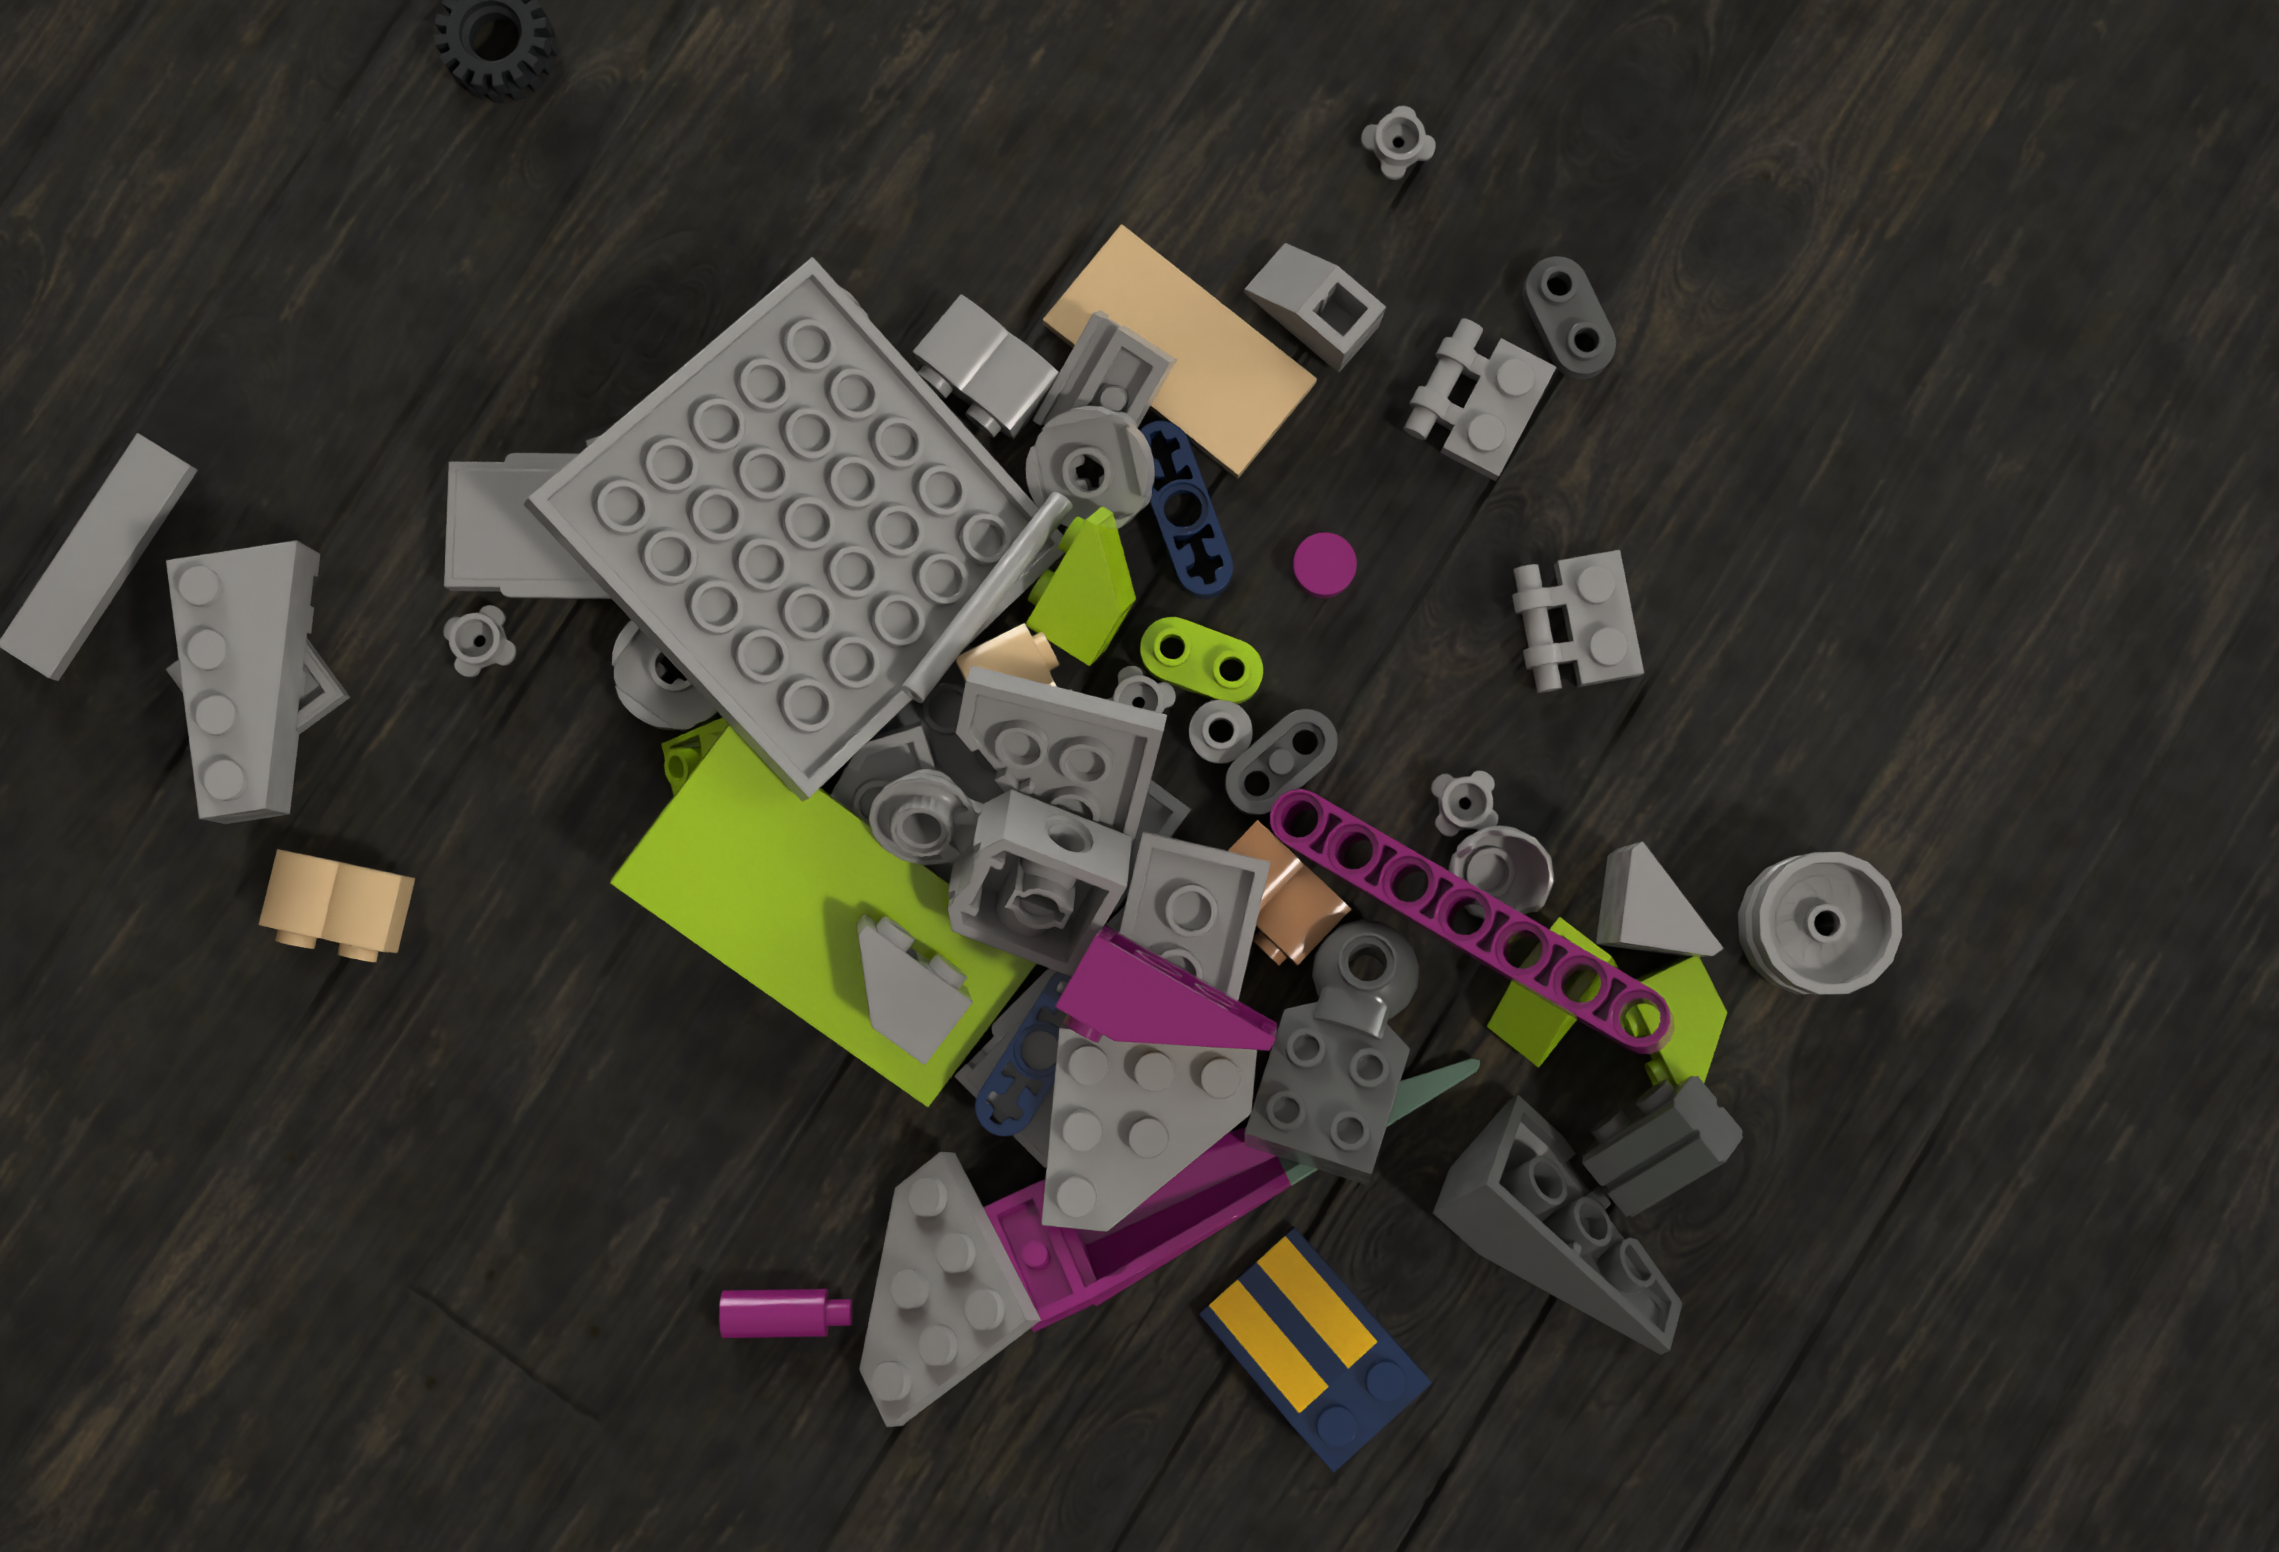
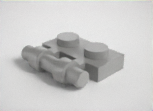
[1403,319,1556,481]
[1512,550,1644,693]

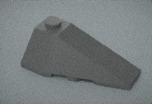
[1433,1095,1683,1355]

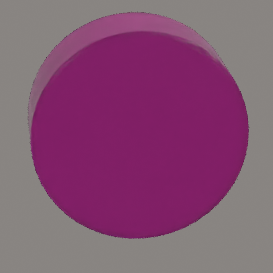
[1292,532,1357,598]

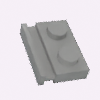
[1033,310,1177,466]

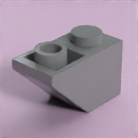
[1244,243,1386,373]
[856,913,973,1065]

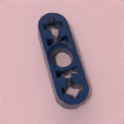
[1140,421,1233,599]
[975,971,1072,1136]

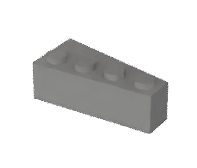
[166,540,320,824]

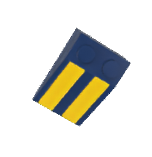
[1199,1226,1432,1472]

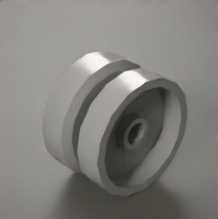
[1738,852,1902,994]

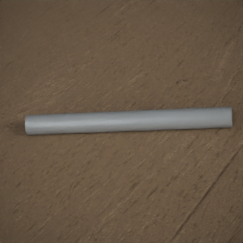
[901,492,1073,703]

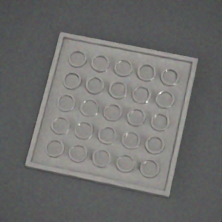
[523,257,1064,802]

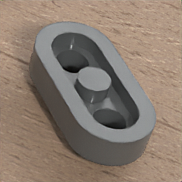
[1522,256,1616,380]
[1225,709,1338,816]

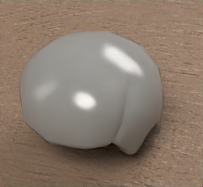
[1448,826,1555,919]

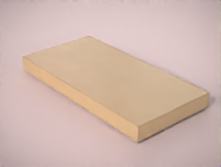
[1043,224,1317,479]

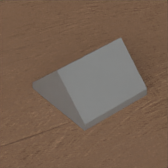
[1596,841,1723,957]

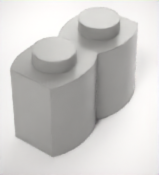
[913,294,1059,440]

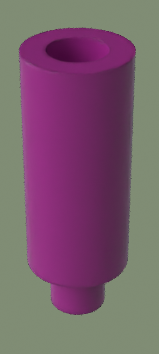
[719,1289,852,1338]

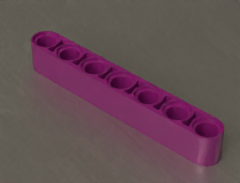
[1270,789,1674,1054]

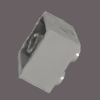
[869,769,1132,977]

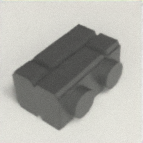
[1582,1075,1743,1217]

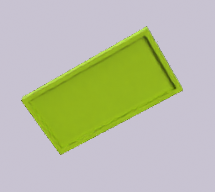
[610,723,1037,1107]

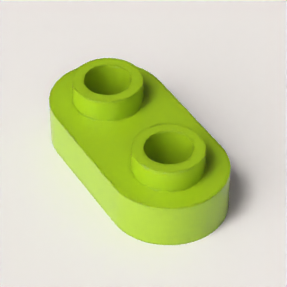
[1140,617,1263,704]

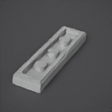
[0,433,198,681]

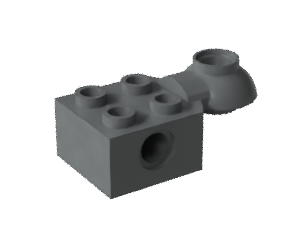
[1245,919,1419,1185]

